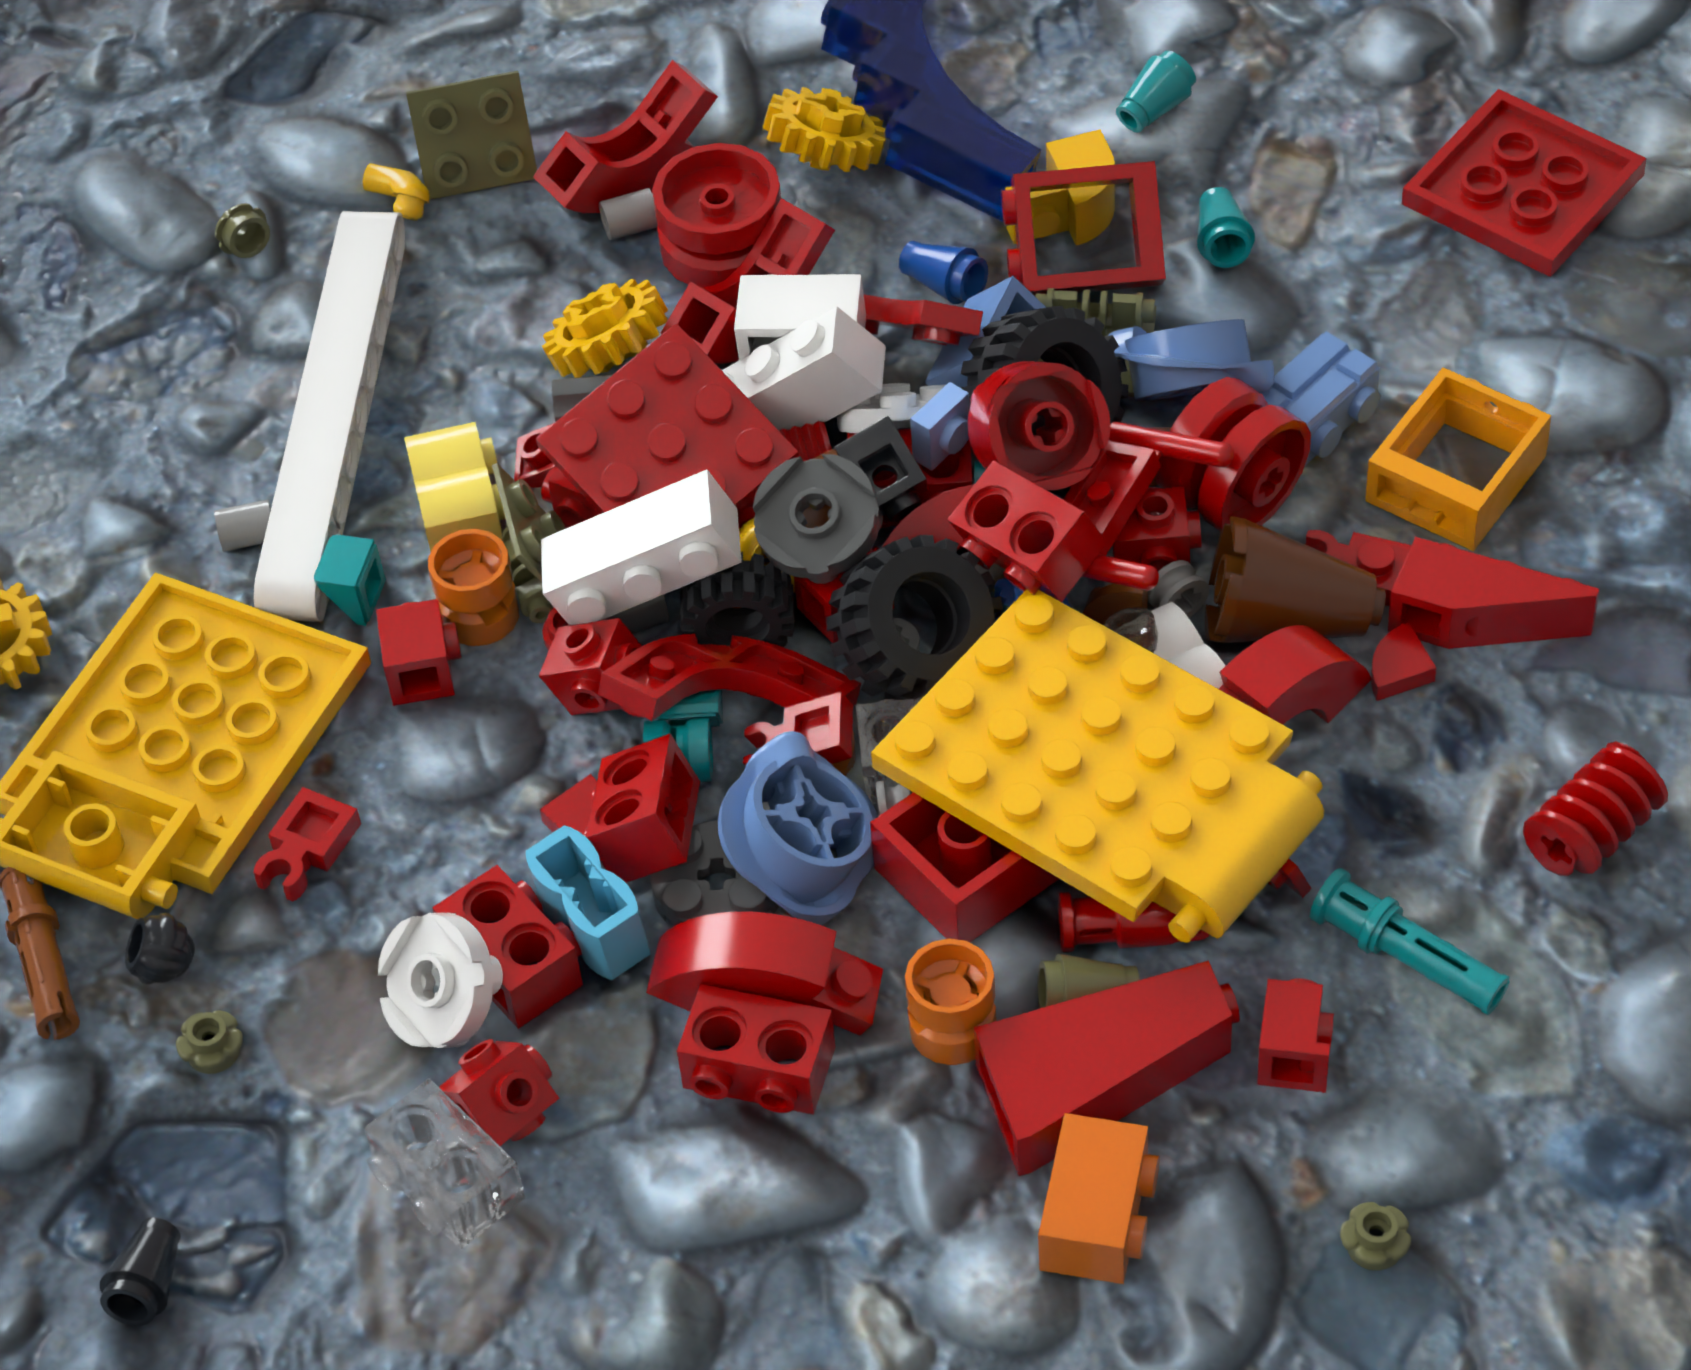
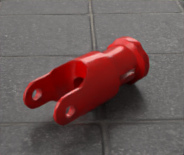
[1058,892,1210,952]

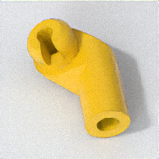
[363,163,430,221]

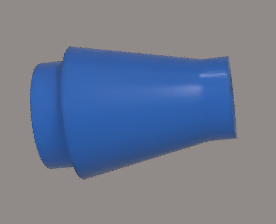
[899,241,989,304]

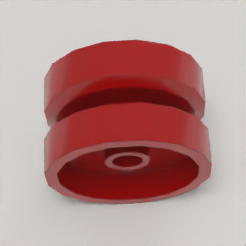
[652,143,781,287]
[1156,377,1311,532]

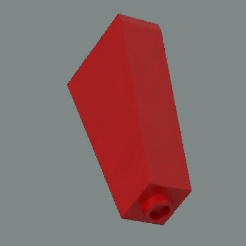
[974,960,1240,1176]

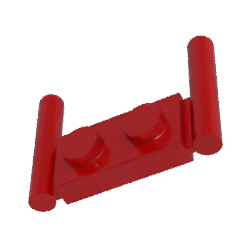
[1063,421,1234,591]

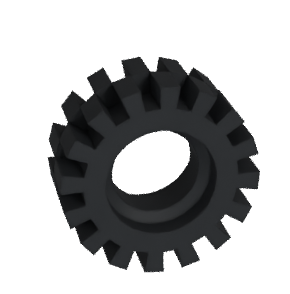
[680,552,795,647]

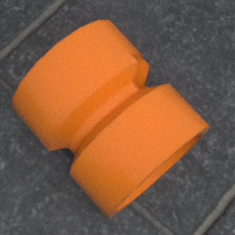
[428,529,519,646]
[905,938,997,1065]

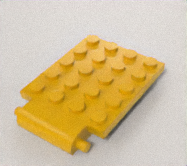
[0,572,371,919]
[871,589,1324,943]

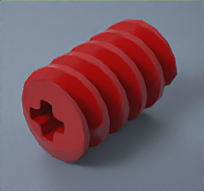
[1523,741,1668,876]

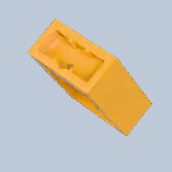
[1365,367,1551,552]

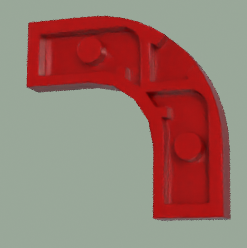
[864,294,983,346]
[597,634,862,721]

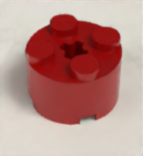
[968,361,1111,490]

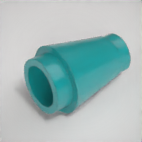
[1116,50,1196,133]
[1197,187,1255,268]

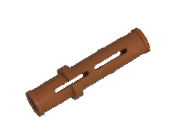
[0,867,80,1040]

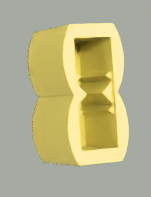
[404,422,506,552]

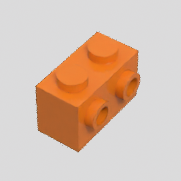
[1038,1113,1160,1284]

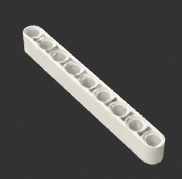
[254,211,405,622]

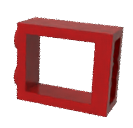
[1001,161,1166,296]

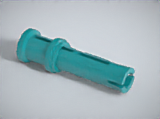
[1309,868,1510,1015]

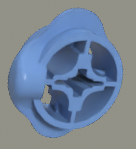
[1108,319,1274,401]
[718,731,878,925]

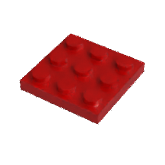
[1402,89,1647,277]
[536,323,799,514]

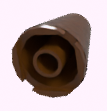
[1205,516,1386,643]

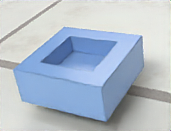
[910,382,970,471]

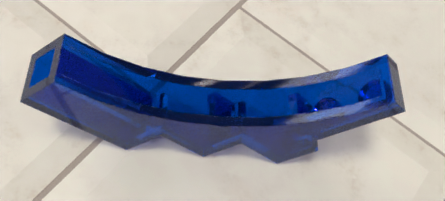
[821,0,1042,222]

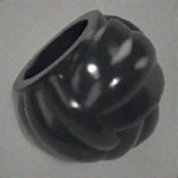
[125,913,195,985]

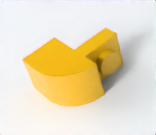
[1005,129,1115,246]

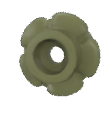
[215,203,270,258]
[176,1010,243,1074]
[1340,1202,1411,1271]

